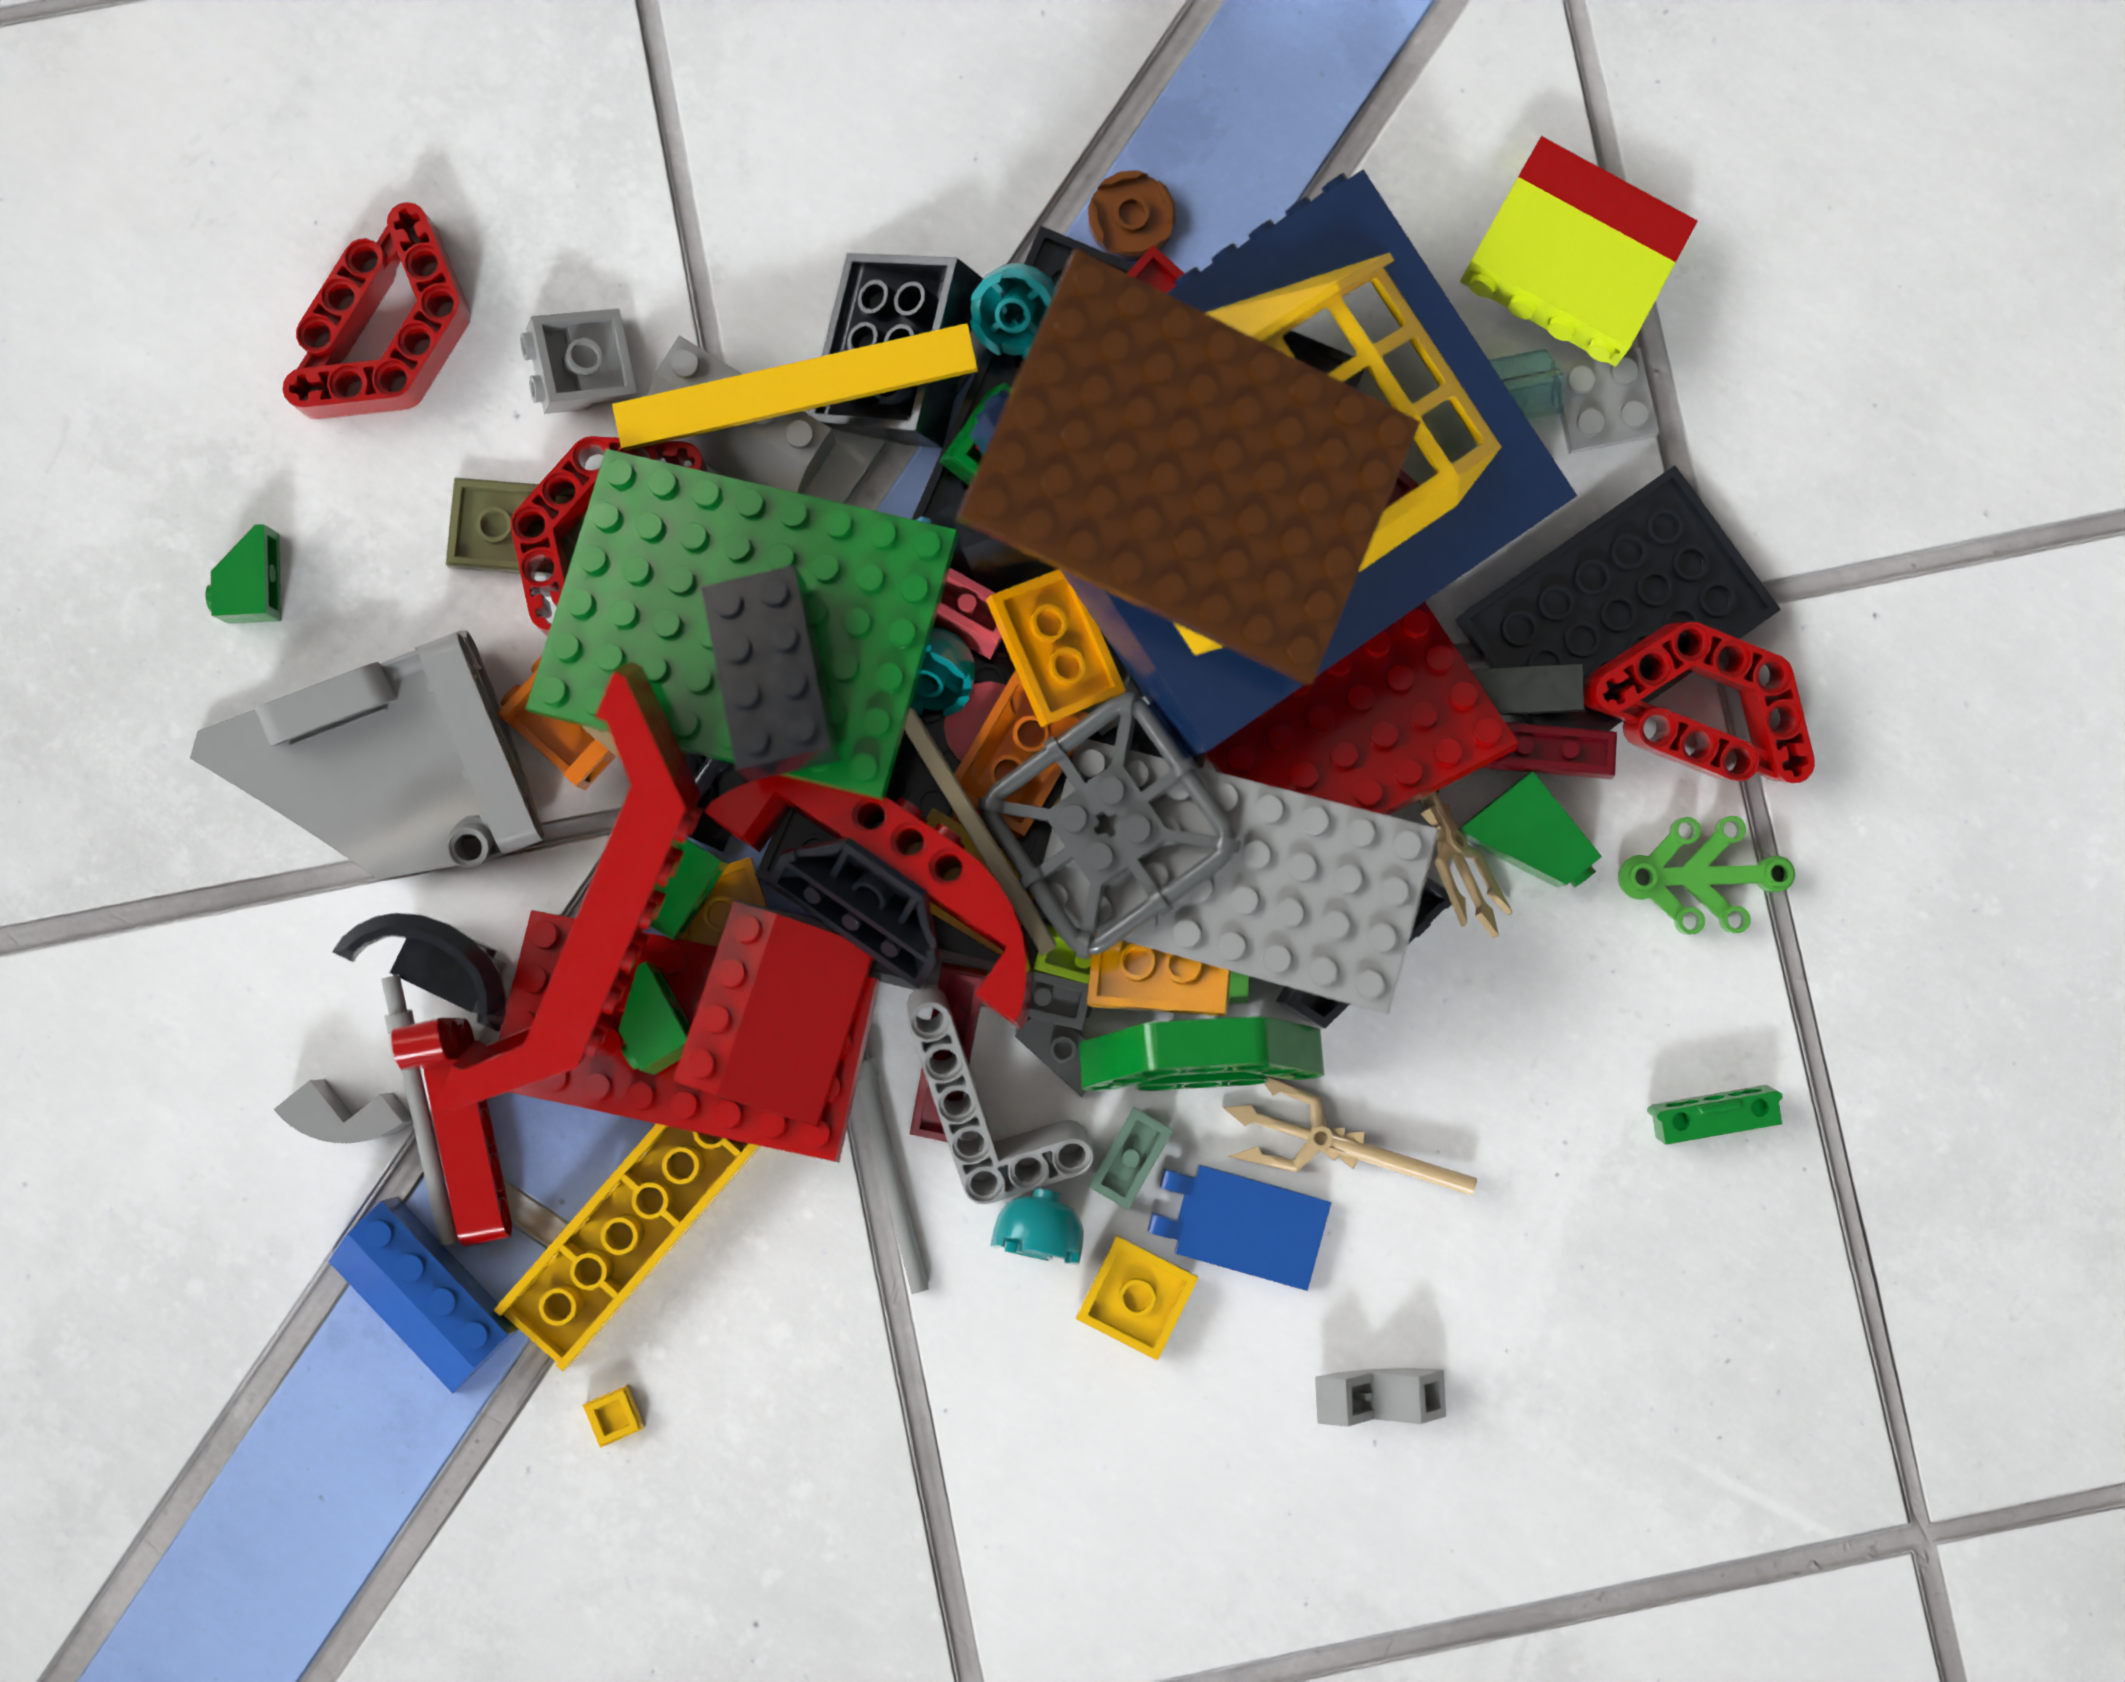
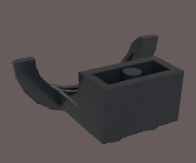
[332,913,506,1032]

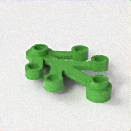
[1618,816,1795,935]

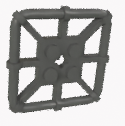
[978,691,1241,959]

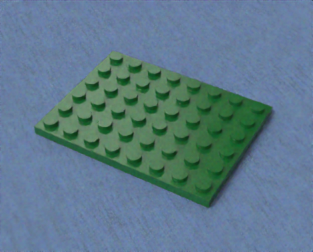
[526,449,959,801]

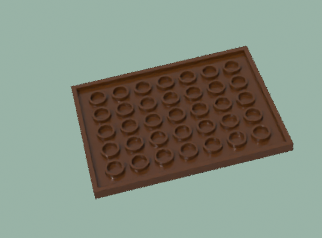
[955,248,1421,685]

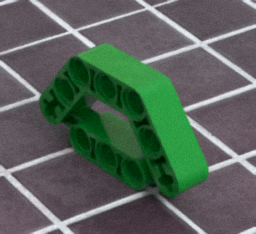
[1079,1016,1324,1091]

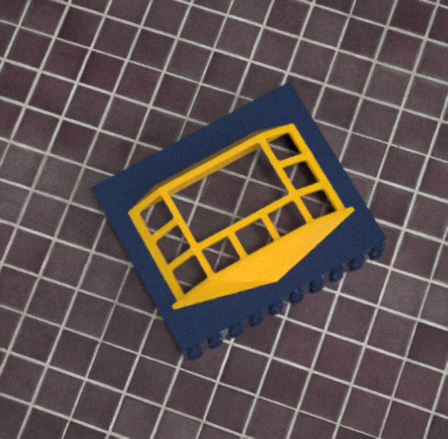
[970,169,1577,758]

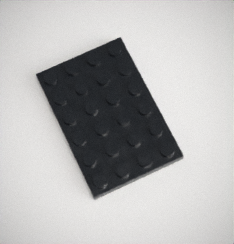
[1455,465,1781,731]

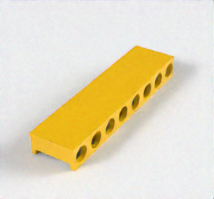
[494,1124,762,1372]

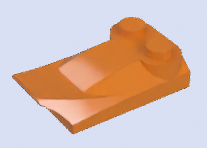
[952,671,1089,847]

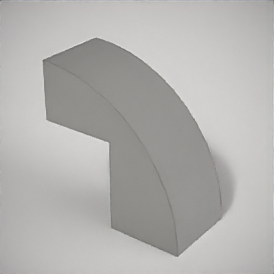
[273,1079,413,1143]
[1315,1368,1446,1427]

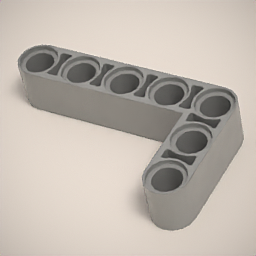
[906,986,1093,1205]

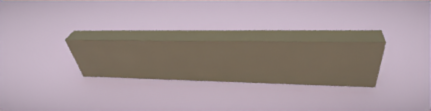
[904,707,1057,956]

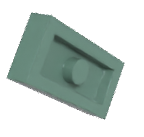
[1088,1107,1174,1210]

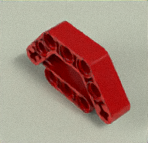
[282,202,471,419]
[510,436,708,637]
[1584,622,1815,784]

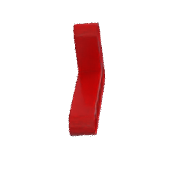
[391,1018,512,1247]

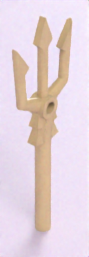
[1421,791,1512,939]
[1222,1076,1477,1196]

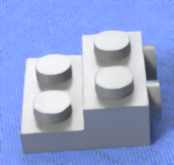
[520,308,638,414]

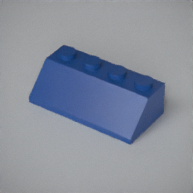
[328,1197,520,1394]

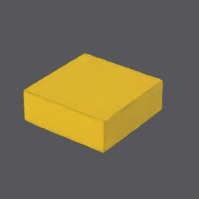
[583,1384,645,1448]

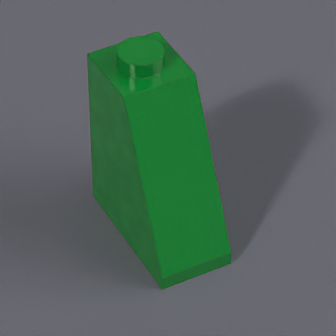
[1458,771,1602,888]

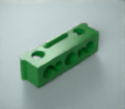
[1647,1085,1783,1145]

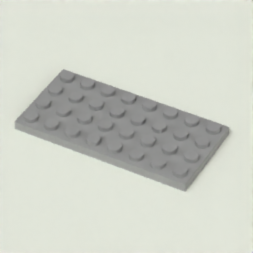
[1032,739,1439,1015]

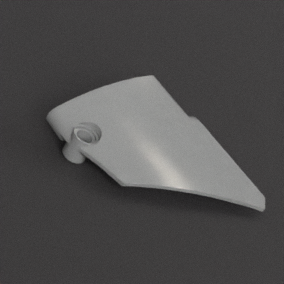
[190,631,544,880]

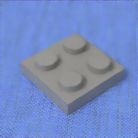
[1550,348,1659,454]

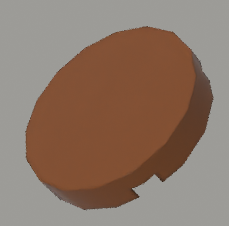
[1088,170,1176,261]

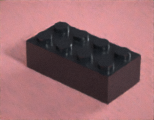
[701,565,841,782]

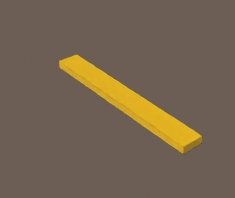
[612,323,978,451]

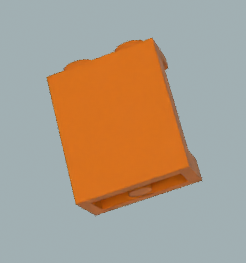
[497,655,617,791]

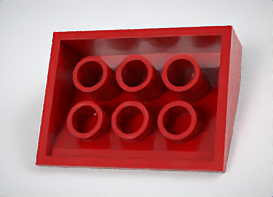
[673,901,874,1127]

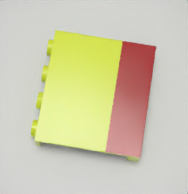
[1459,136,1698,367]

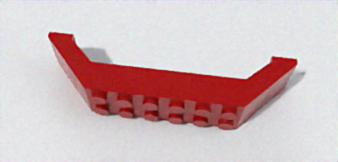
[435,662,703,1112]

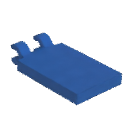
[1147,1164,1332,1291]

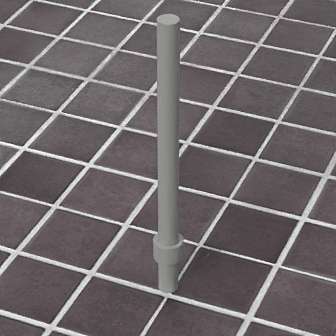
[381,975,458,1245]
[858,1045,929,1294]

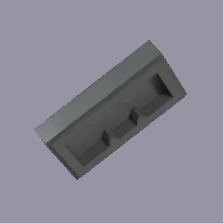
[1015,1018,1087,1097]

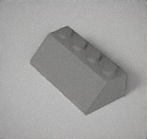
[647,335,837,494]

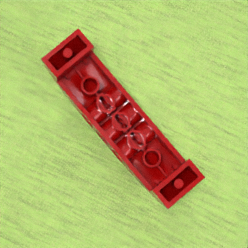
[705,775,1032,1029]

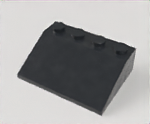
[807,253,983,448]

